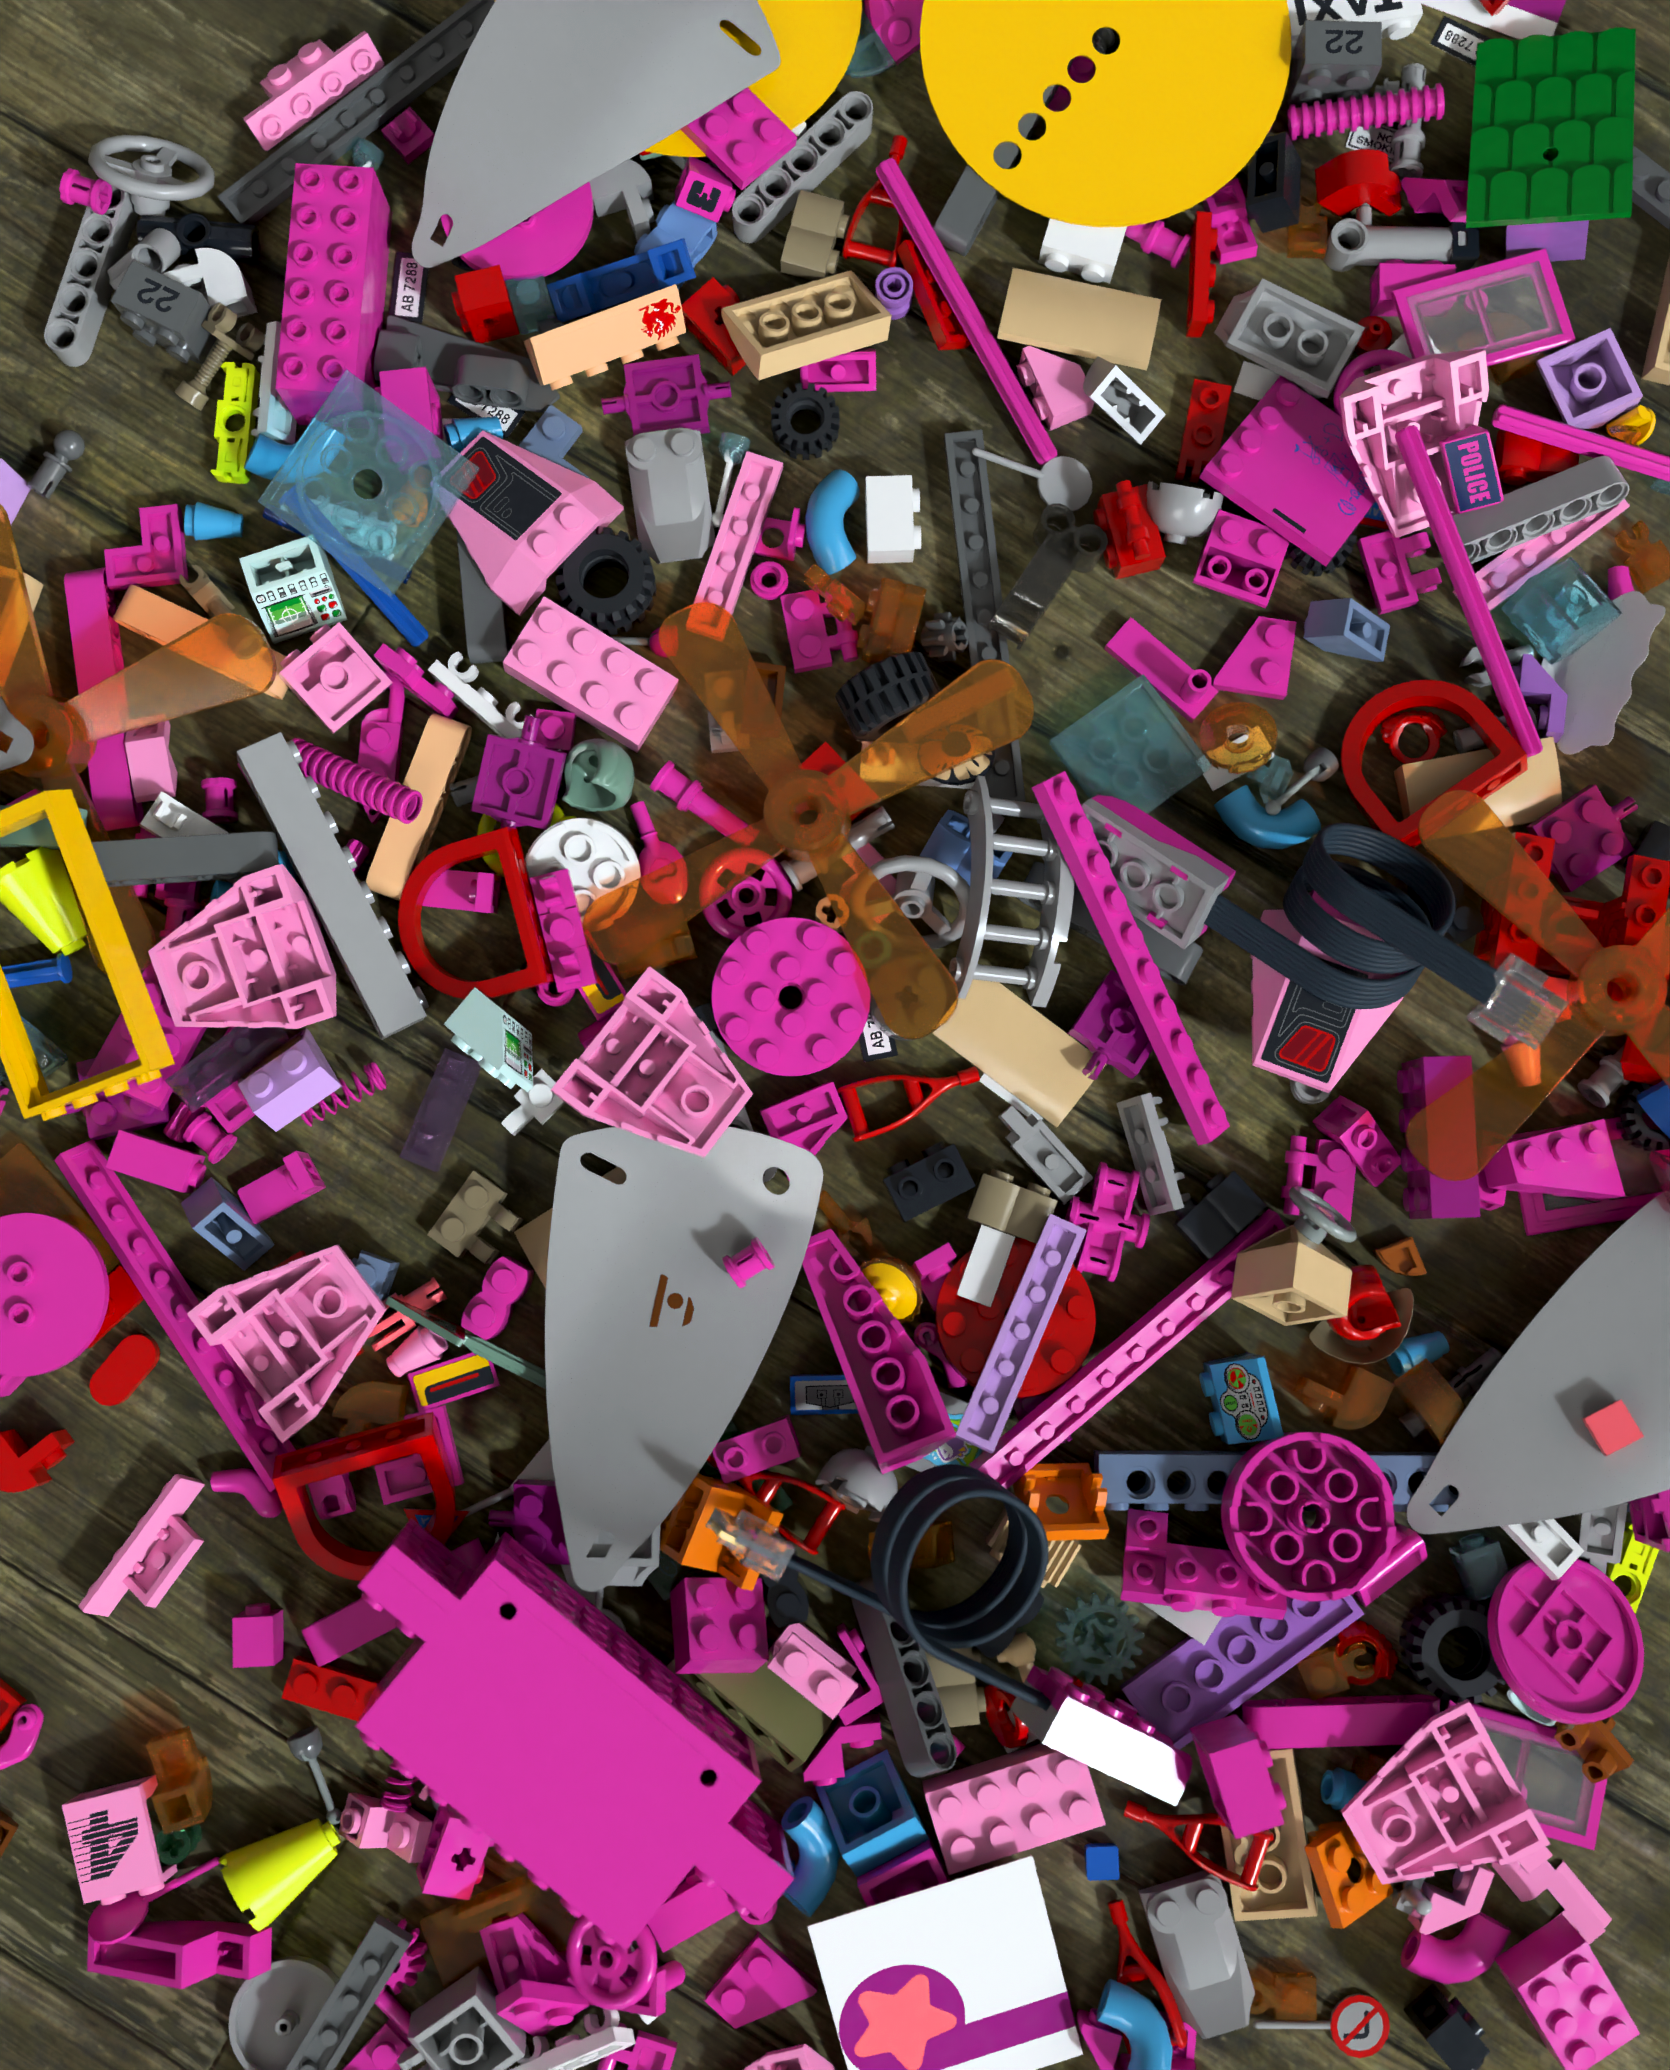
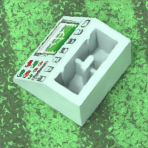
[239,534,348,644]
[444,988,533,1092]

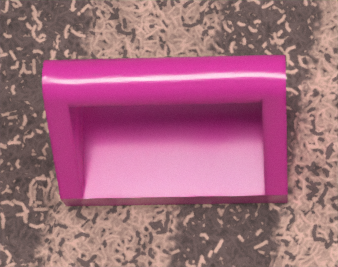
[1353,1524,1428,1607]

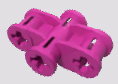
[1065,1162,1150,1282]

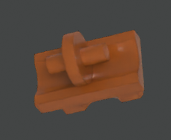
[1554,1717,1634,1783]

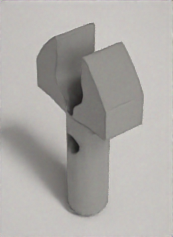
[1459,645,1534,688]
[1392,1878,1432,1915]

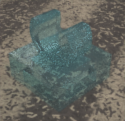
[1247,755,1293,804]

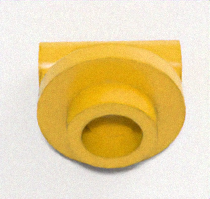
[1606,405,1656,446]

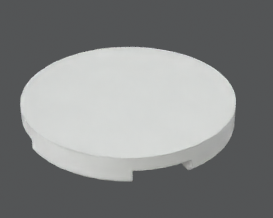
[525,817,641,934]

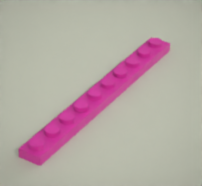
[1031,771,1230,1146]
[54,1140,295,1492]
[969,1209,1286,1489]

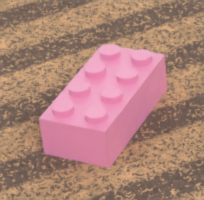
[503,597,679,753]
[922,1743,1106,1875]

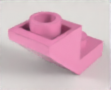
[125,713,178,803]
[338,1793,433,1863]
[1408,1864,1494,1935]

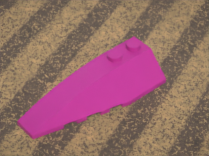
[802,1229,956,1474]

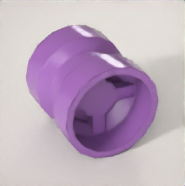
[875,267,913,320]

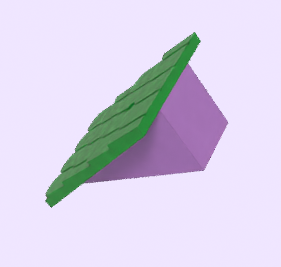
[1466,27,1636,261]

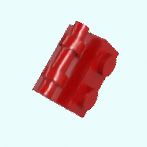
[1093,480,1166,579]

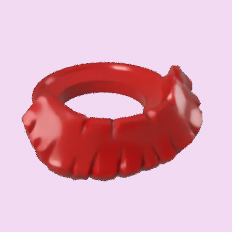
[1381,710,1447,764]
[1333,1620,1398,1686]
[984,1684,1029,1749]

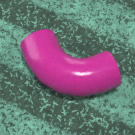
[1401,1912,1511,1984]

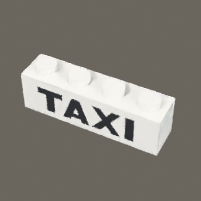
[1287,0,1423,55]

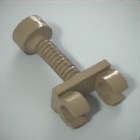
[175,303,265,411]
[179,565,264,659]

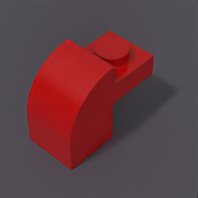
[1315,149,1402,217]
[0,1429,75,1493]

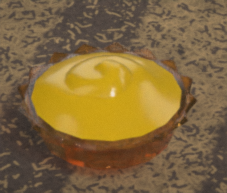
[860,1257,923,1324]

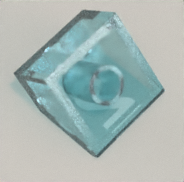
[1501,557,1622,665]

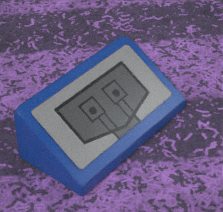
[790,1373,859,1415]

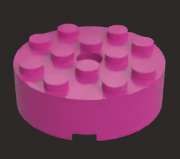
[712,917,870,1076]
[1221,1432,1396,1602]

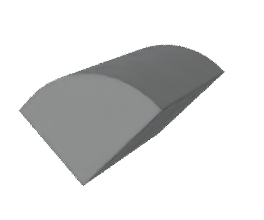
[1083,356,1166,445]

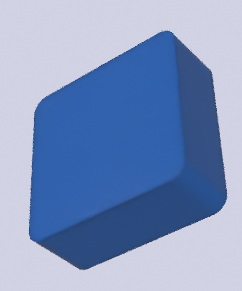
[1084,1843,1119,1881]

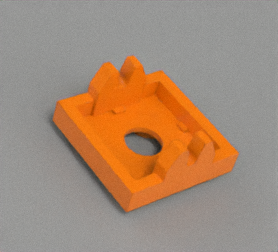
[1013,1463,1109,1541]
[1304,1819,1394,1929]

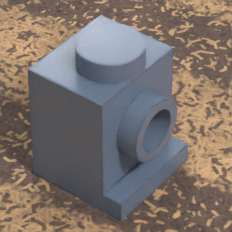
[351,1250,400,1301]

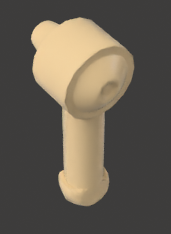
[996,1632,1036,1684]

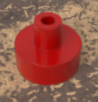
[1354,316,1392,356]

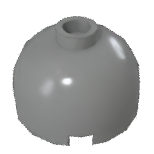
[1147,481,1224,545]
[815,1446,898,1522]

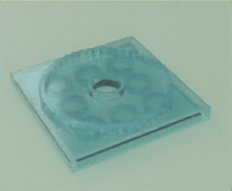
[258,369,481,597]

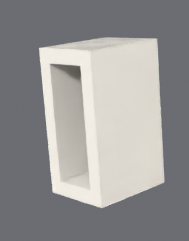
[1038,219,1127,284]
[865,475,921,564]

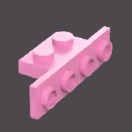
[243,31,384,151]
[79,1474,205,1617]

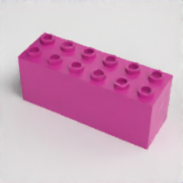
[275,163,392,429]

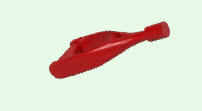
[842,135,908,267]
[837,1066,980,1142]
[706,1452,846,1555]
[1123,1800,1274,1891]
[1107,1899,1187,2055]

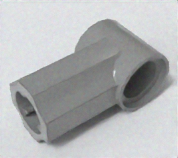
[107,228,181,290]

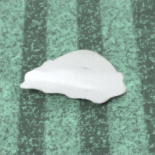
[1541,591,1665,755]

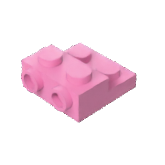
[279,622,393,734]

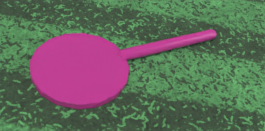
[88,1857,220,1945]

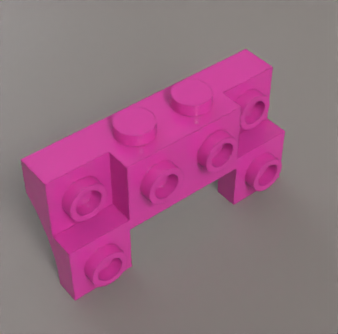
[1120,1509,1287,1620]

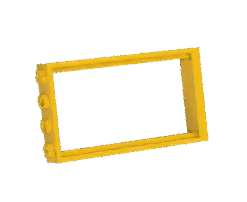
[0,789,175,1121]

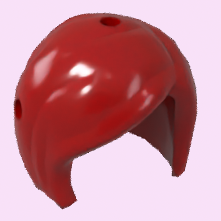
[1326,1265,1401,1341]

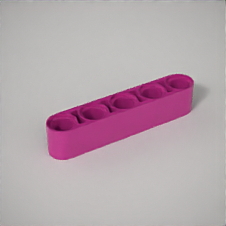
[301,1538,486,1667]
[1242,1694,1440,1749]

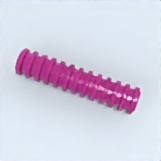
[1288,83,1445,141]
[290,738,423,824]

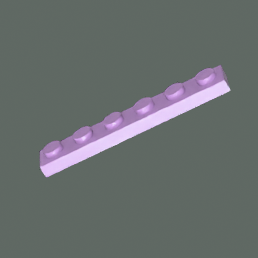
[955,1214,1087,1454]

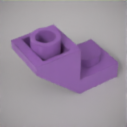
[1512,654,1568,743]

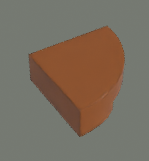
[1372,1236,1427,1276]

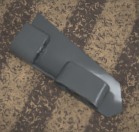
[373,315,560,413]

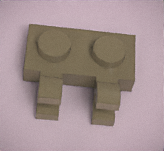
[427,1170,524,1265]

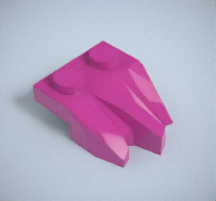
[864,0,924,65]

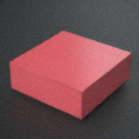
[1582,1399,1644,1456]

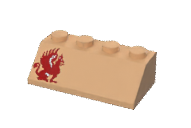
[523,284,686,391]

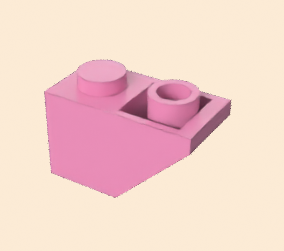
[1017,346,1095,431]

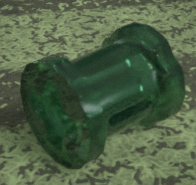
[155,1816,202,1865]

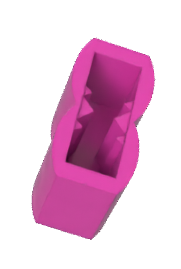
[461,1256,534,1341]

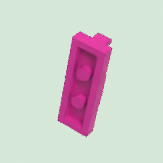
[529,868,598,993]

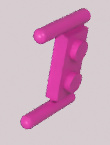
[341,1990,412,2070]

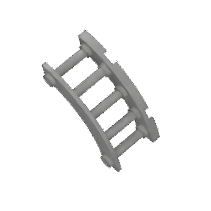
[949,775,1075,1008]

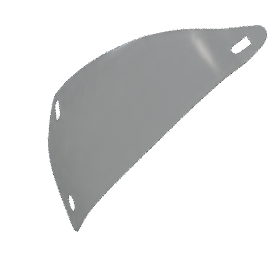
[412,0,781,268]
[545,1127,823,1592]
[1407,1188,1670,1534]

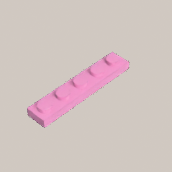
[685,451,783,644]
[1453,499,1630,611]

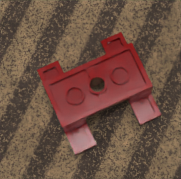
[1473,832,1670,1019]

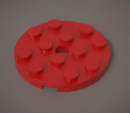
[935,1238,1096,1399]

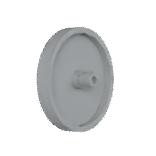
[228,1956,339,2070]

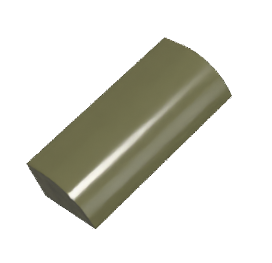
[666,1657,833,1772]

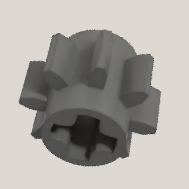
[921,612,969,662]

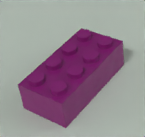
[1397,1055,1480,1219]

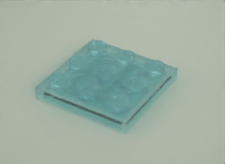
[1049,674,1212,814]

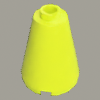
[0,847,89,957]
[219,1818,341,1932]

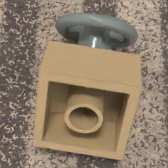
[1231,1186,1357,1326]

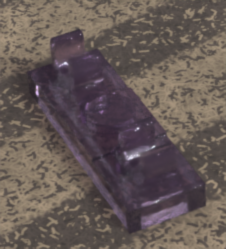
[165,1027,289,1113]
[399,1048,482,1172]

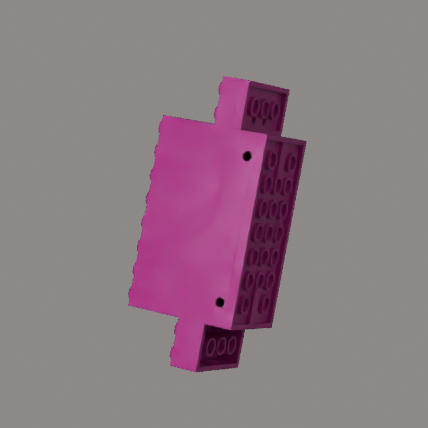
[356,1518,795,1950]

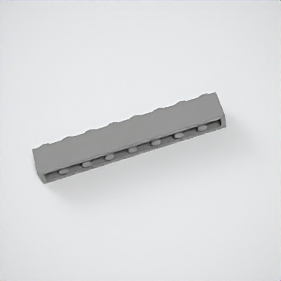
[237,732,429,1040]

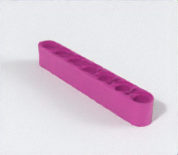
[64,567,144,832]

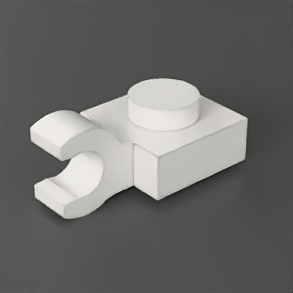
[501,1069,566,1136]

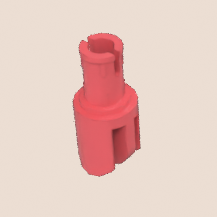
[367,1277,447,1352]

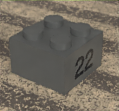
[1288,20,1382,106]
[111,260,217,366]

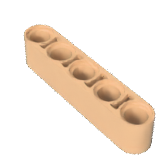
[112,584,289,700]
[366,713,472,901]

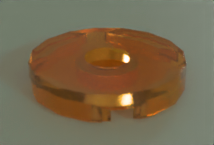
[1199,702,1278,774]

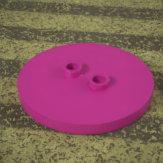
[441,182,594,282]
[0,1213,109,1377]
[1487,1559,1644,1724]

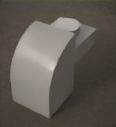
[589,159,655,242]

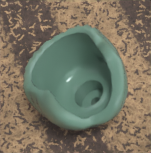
[562,738,634,812]

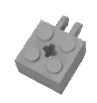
[396,1966,527,2070]

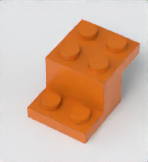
[660,1473,784,1591]

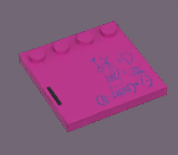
[1199,376,1376,567]

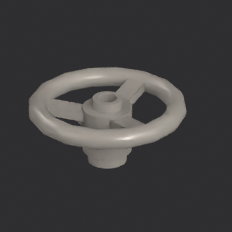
[88,135,215,217]
[851,855,970,951]

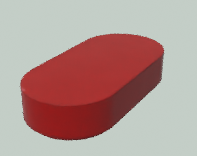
[89,1334,160,1406]

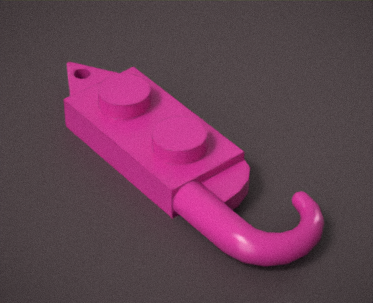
[358,671,405,824]

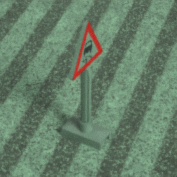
[385,1296,546,1389]

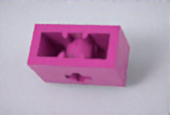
[416,1803,495,1900]

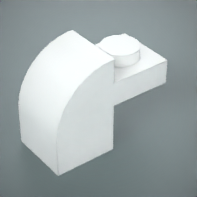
[162,248,257,318]

